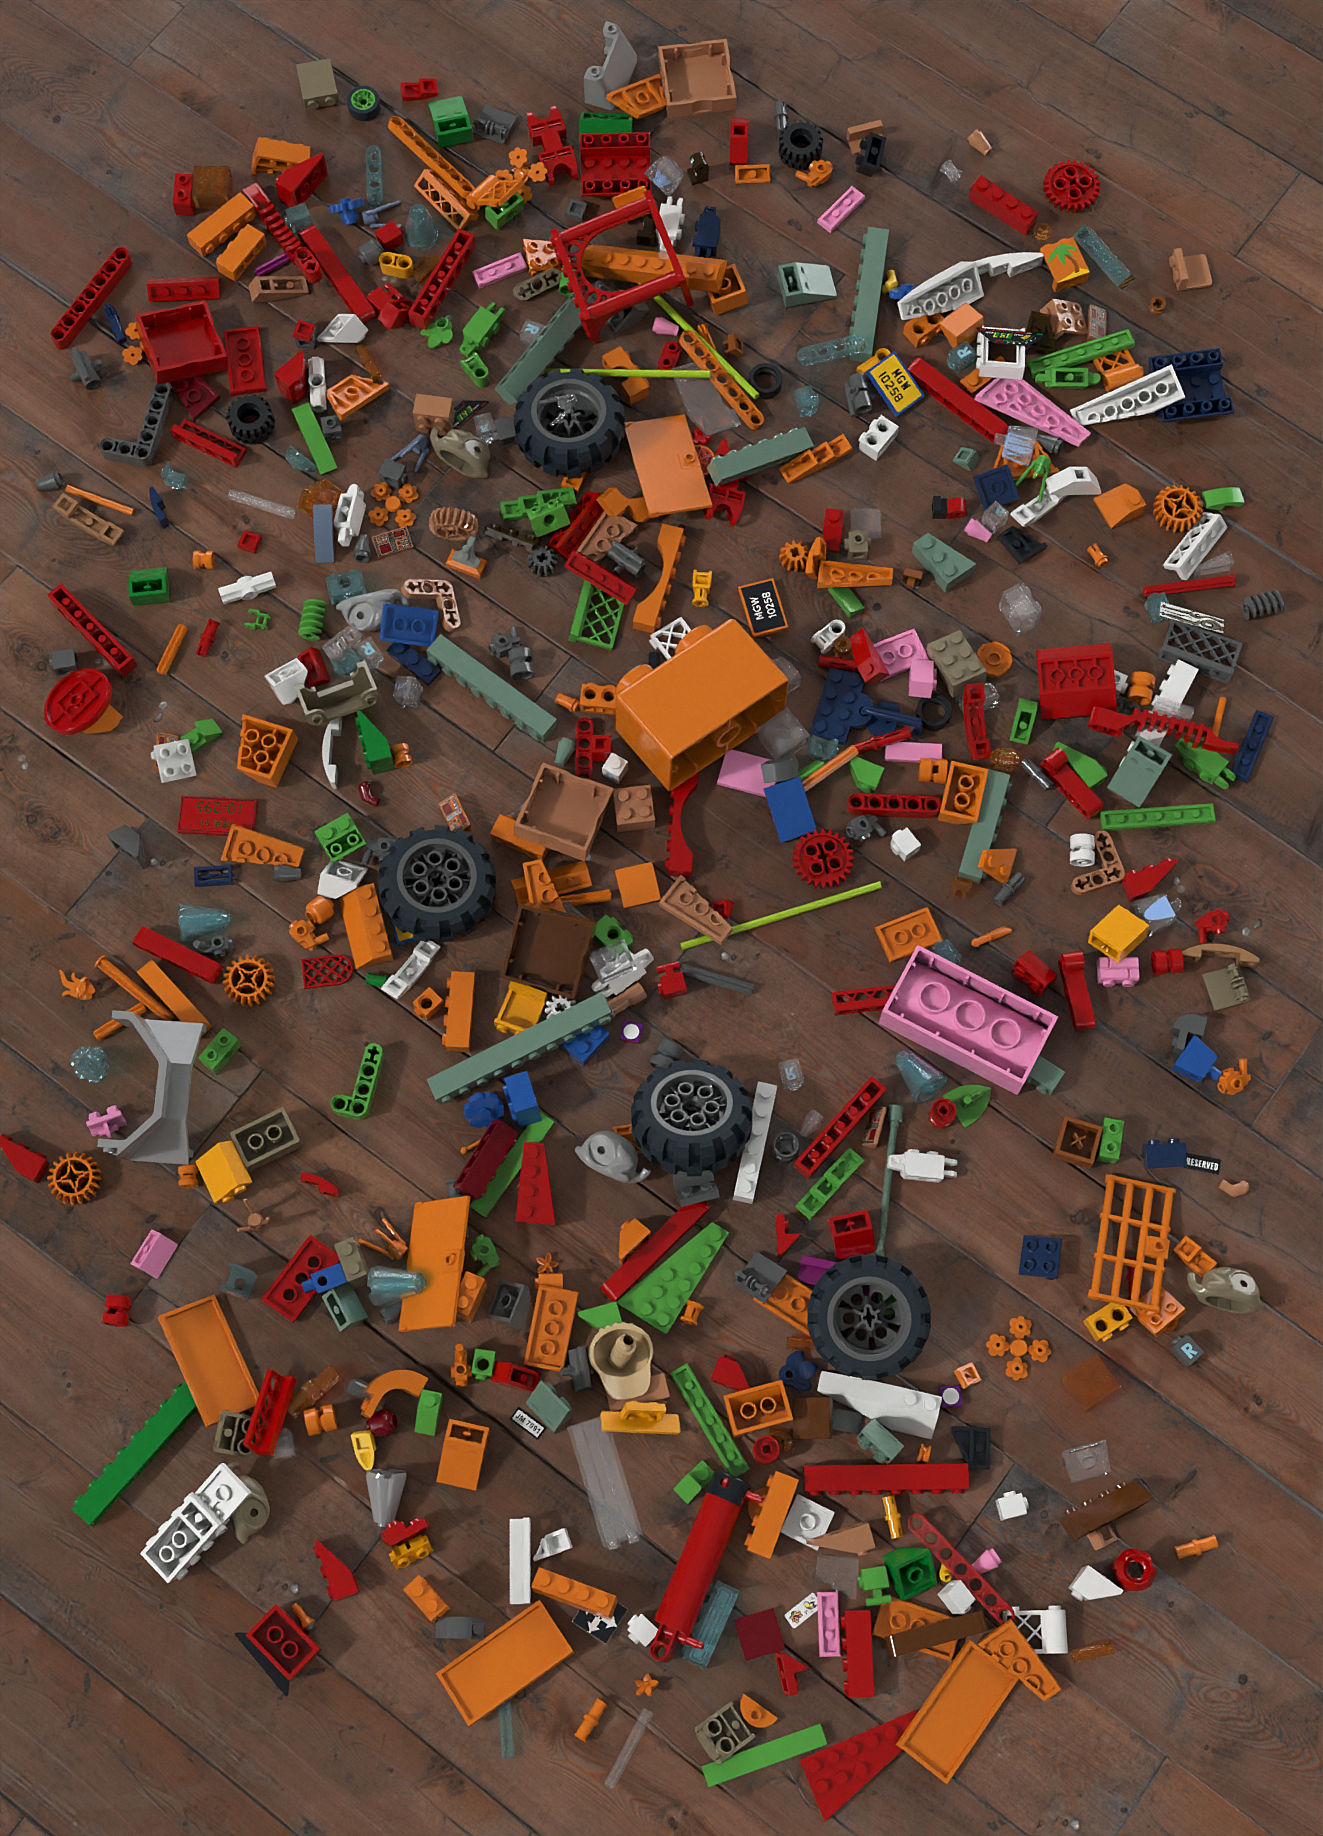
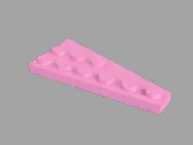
[974,378,1091,447]

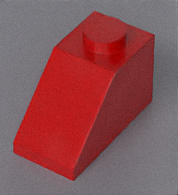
[377,298,413,329]
[822,508,844,553]
[711,1355,750,1392]
[491,1362,541,1392]

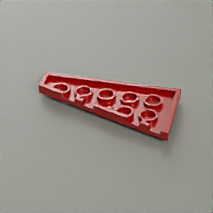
[799,1710,917,1822]

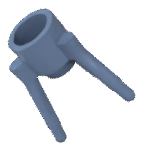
[362,201,402,229]
[390,434,430,473]

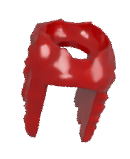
[1111,1549,1157,1593]

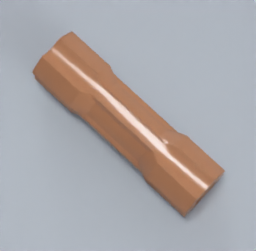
[608,983,647,1016]

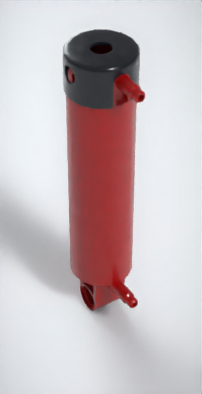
[650,1470,764,1663]

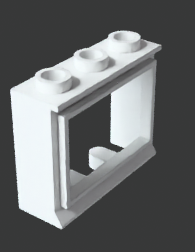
[976,325,1025,380]

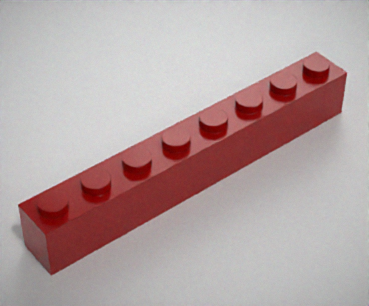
[803,1463,969,1496]

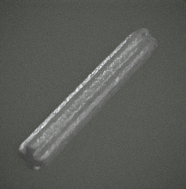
[228,489,297,519]
[605,1709,653,1789]

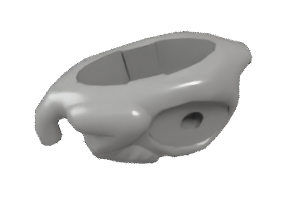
[336,589,411,632]
[575,1130,651,1183]

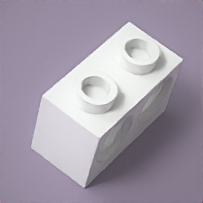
[859,415,899,461]

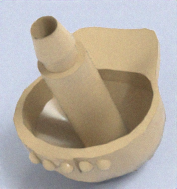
[589,1322,653,1400]

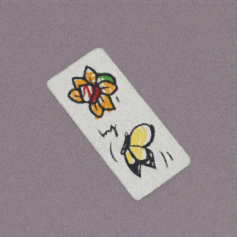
[784,1593,818,1628]

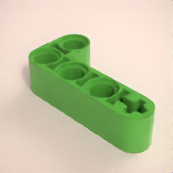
[330,1043,384,1120]

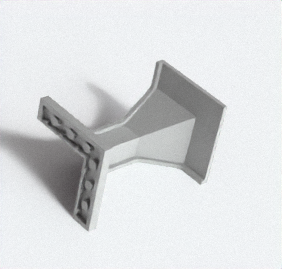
[97,1010,207,1165]

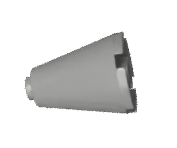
[366,1469,407,1527]

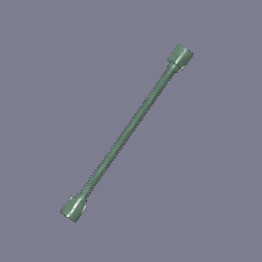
[875,1105,904,1256]

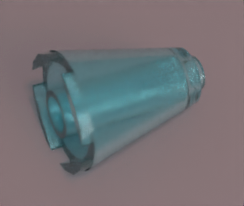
[404,204,439,250]
[178,903,231,942]
[895,1050,947,1104]
[367,1265,426,1306]

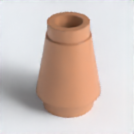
[967,129,993,156]

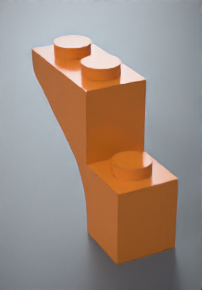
[596,487,650,522]

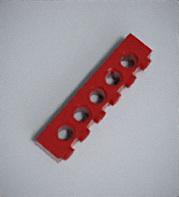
[408,228,476,330]
[47,583,137,678]
[794,1076,887,1180]

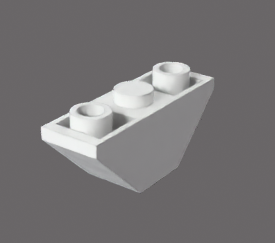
[1046,467,1101,495]

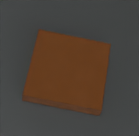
[793,1397,833,1440]

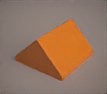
[938,303,984,353]

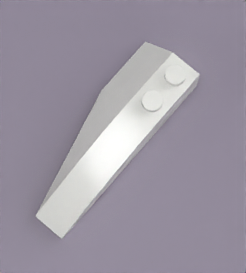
[897,261,984,320]
[1070,365,1185,426]

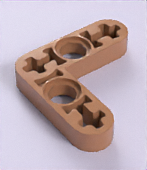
[401,579,460,632]
[1071,830,1125,895]

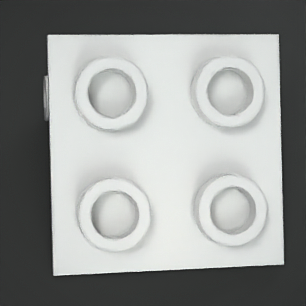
[151,739,197,783]

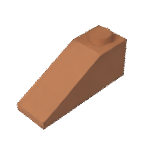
[249,276,309,302]
[806,1522,875,1556]

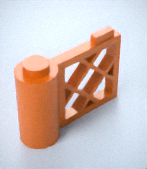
[466,175,524,210]
[1092,348,1145,392]

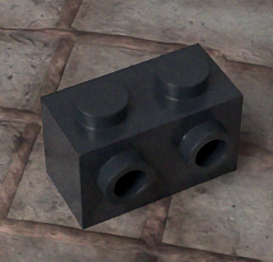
[855,132,887,177]

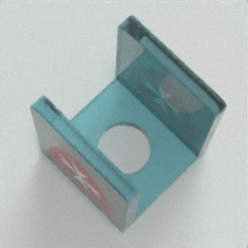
[218,1262,258,1301]

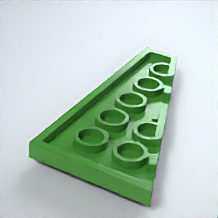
[616,1222,729,1335]

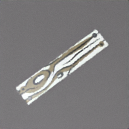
[1160,602,1224,633]

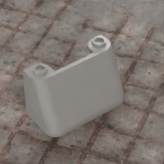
[584,21,637,110]

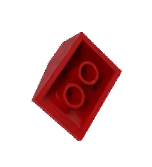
[275,153,328,212]

